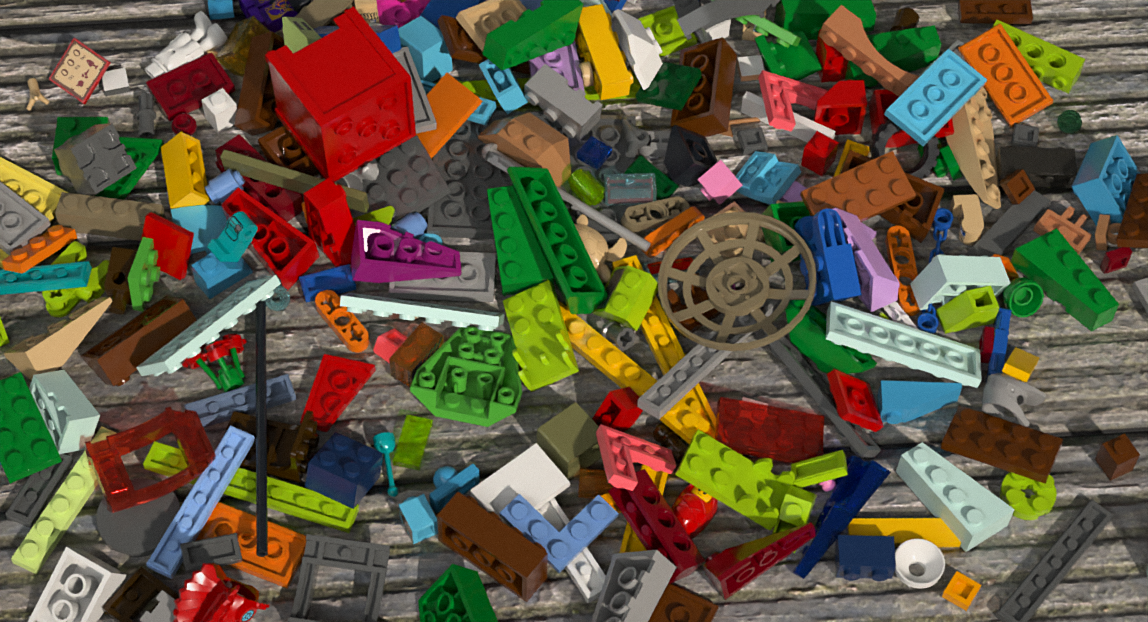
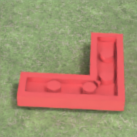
[758,70,827,132]
[595,424,676,491]

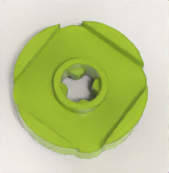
[1000,472,1057,520]

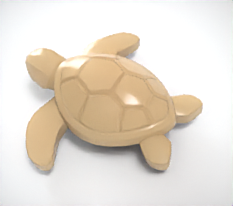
[574,214,627,283]

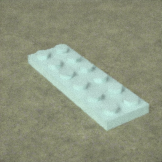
[136,275,281,377]
[340,293,505,331]
[826,301,981,388]

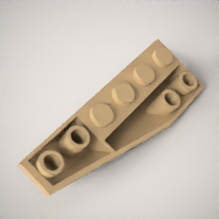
[945,87,1001,209]

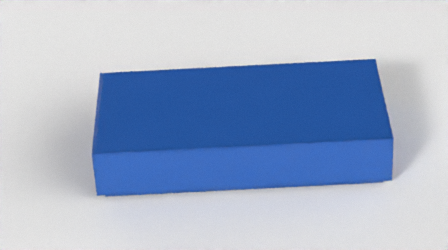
[299,264,356,303]

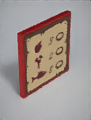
[49,38,111,104]

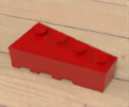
[221,187,320,293]

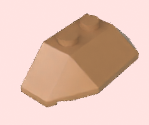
[478,112,571,187]

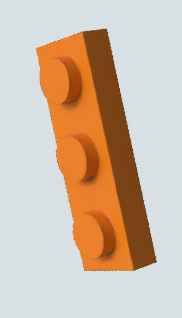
[2,225,77,274]

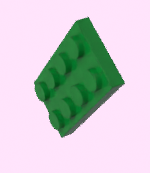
[0,372,62,484]

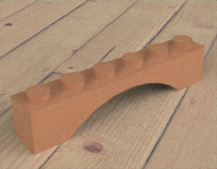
[819,5,920,97]

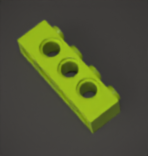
[992,20,1085,94]

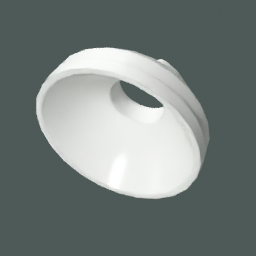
[895,539,945,589]

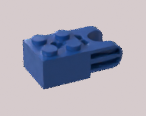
[795,208,862,306]

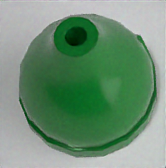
[1002,277,1044,318]

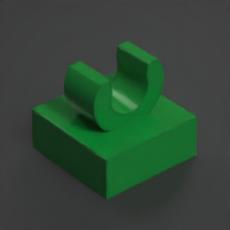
[934,145,962,181]

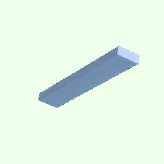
[146,425,255,579]

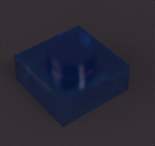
[577,136,612,170]

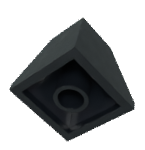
[664,125,718,187]

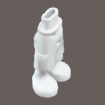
[144,11,228,79]

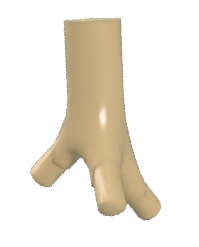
[26,78,50,111]

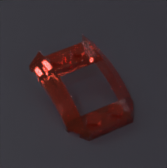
[85,407,216,513]

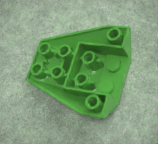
[410,326,522,427]

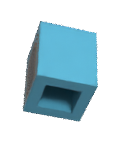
[399,494,438,544]

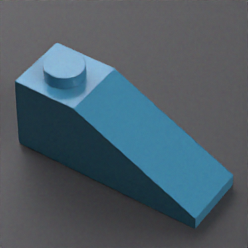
[877,380,962,424]

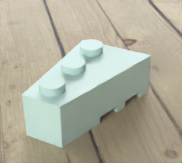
[910,254,1010,310]
[29,370,100,454]

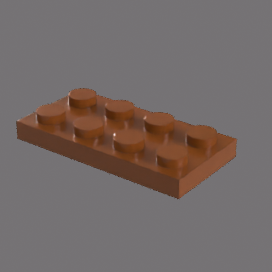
[800,151,916,222]

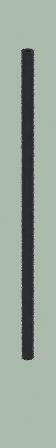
[255,301,268,557]

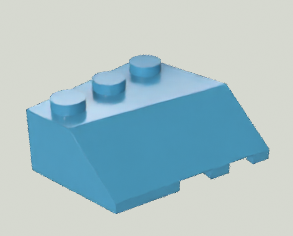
[1072,135,1141,234]

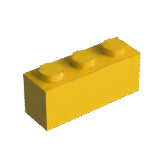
[161,132,210,209]

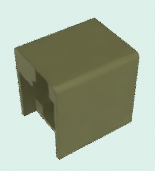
[537,402,602,481]

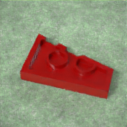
[300,354,376,432]

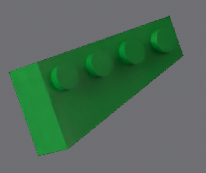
[482,0,584,70]
[845,25,941,88]
[487,185,554,296]
[1011,228,1119,332]

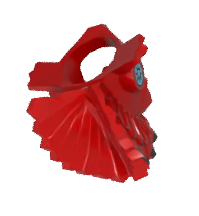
[172,562,270,622]

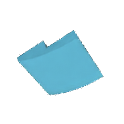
[736,151,801,204]
[171,205,227,255]

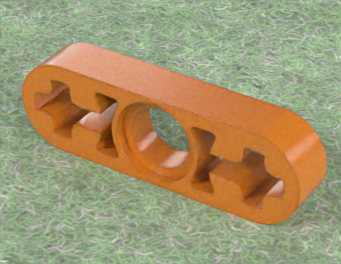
[641,206,705,258]
[315,290,369,353]

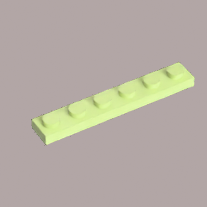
[11,426,126,574]

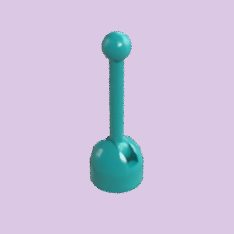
[373,432,399,497]

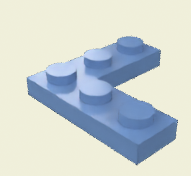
[499,494,619,573]

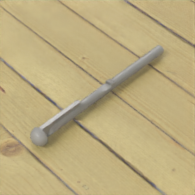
[482,143,651,252]

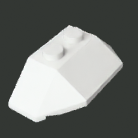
[611,9,663,90]

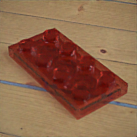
[715,397,824,463]

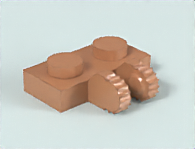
[1033,206,1092,255]

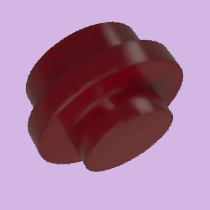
[171,113,197,136]

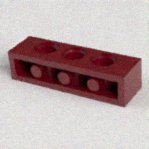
[215,134,303,222]
[608,469,705,584]

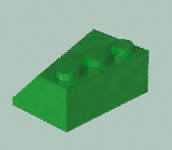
[418,564,498,622]

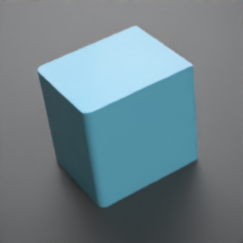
[398,16,453,82]

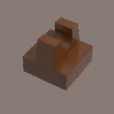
[999,169,1035,205]

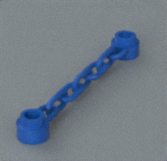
[916,208,953,334]

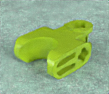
[42,241,109,318]

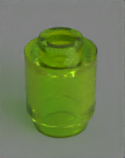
[568,169,605,206]

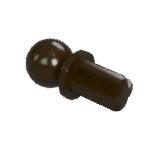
[653,422,687,460]

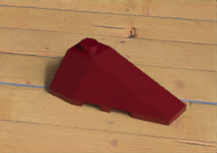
[703,522,816,600]

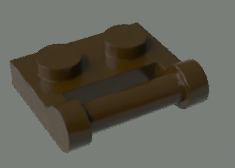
[102,567,179,622]

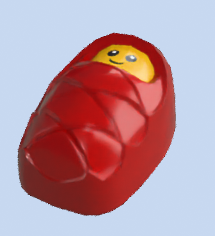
[671,484,718,539]

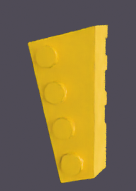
[575,4,633,100]

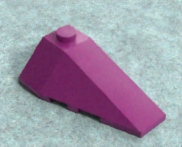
[351,220,462,283]

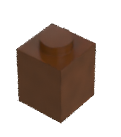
[1095,433,1140,481]

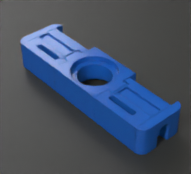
[986,308,1012,382]

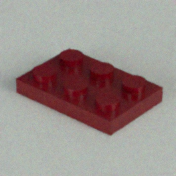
[146,52,235,122]

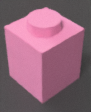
[698,160,743,205]

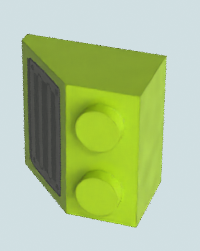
[592,265,658,331]

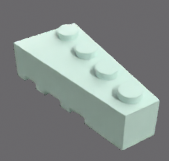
[896,442,1015,552]

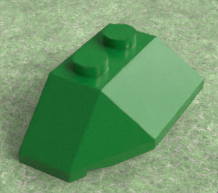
[785,300,877,374]

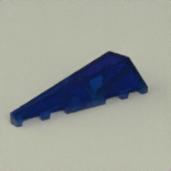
[792,456,891,579]

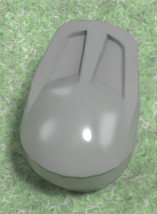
[982,373,1046,427]

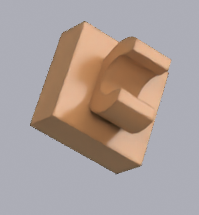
[1095,214,1121,251]

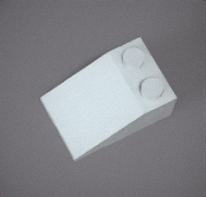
[28,547,126,622]

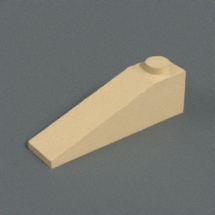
[3,297,113,380]

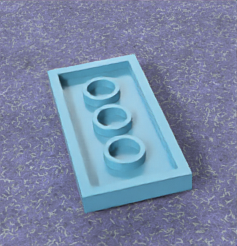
[884,48,987,146]

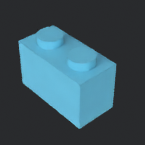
[479,59,528,114]

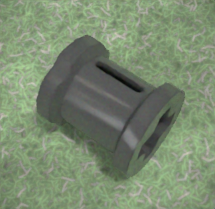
[601,320,635,350]

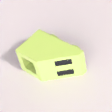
[282,17,322,53]

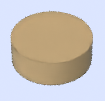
[579,61,594,87]

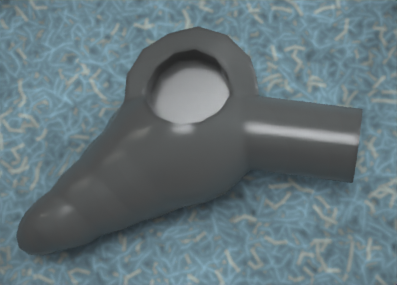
[621,118,649,158]

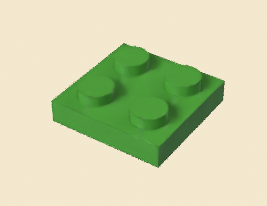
[128,237,160,312]

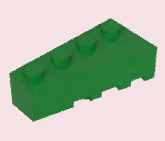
[774,0,877,40]

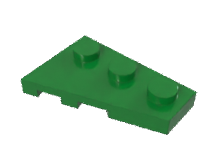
[95,137,164,200]

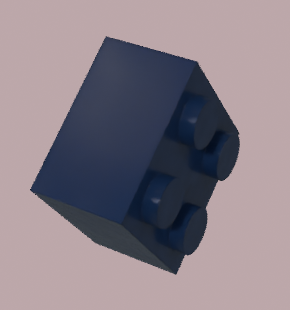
[305,432,384,509]

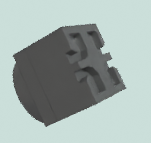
[54,123,137,195]

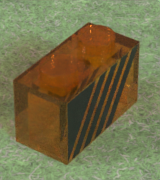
[389,322,444,387]

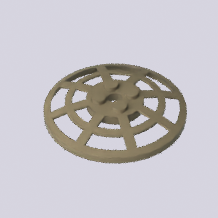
[658,212,817,351]

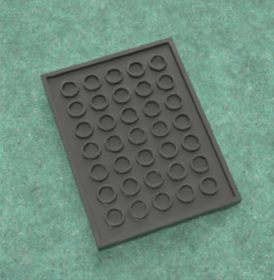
[427,110,636,245]

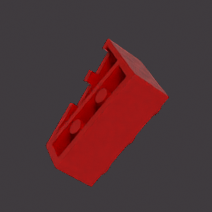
[303,178,355,267]

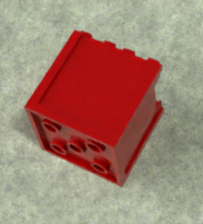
[265,6,416,182]

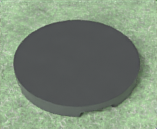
[96,478,180,557]

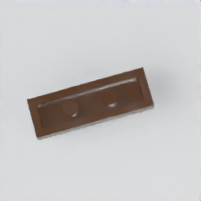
[958,0,1033,24]

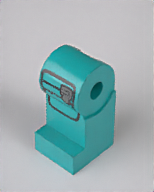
[207,211,258,262]

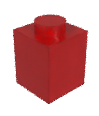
[801,131,839,177]

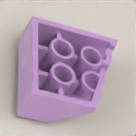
[833,208,900,312]

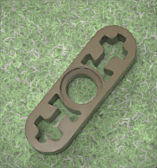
[621,197,690,232]

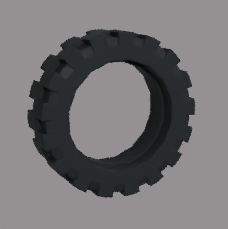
[869,119,939,179]

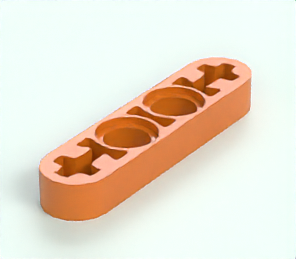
[885,225,920,316]

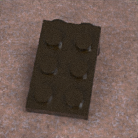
[224,410,319,483]

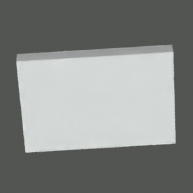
[470,443,570,527]

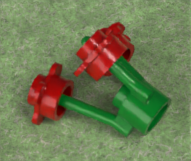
[182,333,247,392]

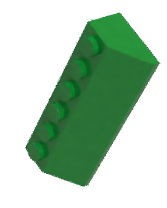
[507,167,608,314]

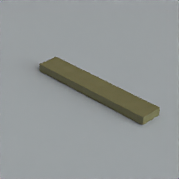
[221,150,369,213]

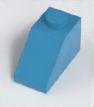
[191,253,253,299]

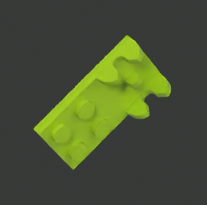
[503,280,579,392]
[675,429,795,531]

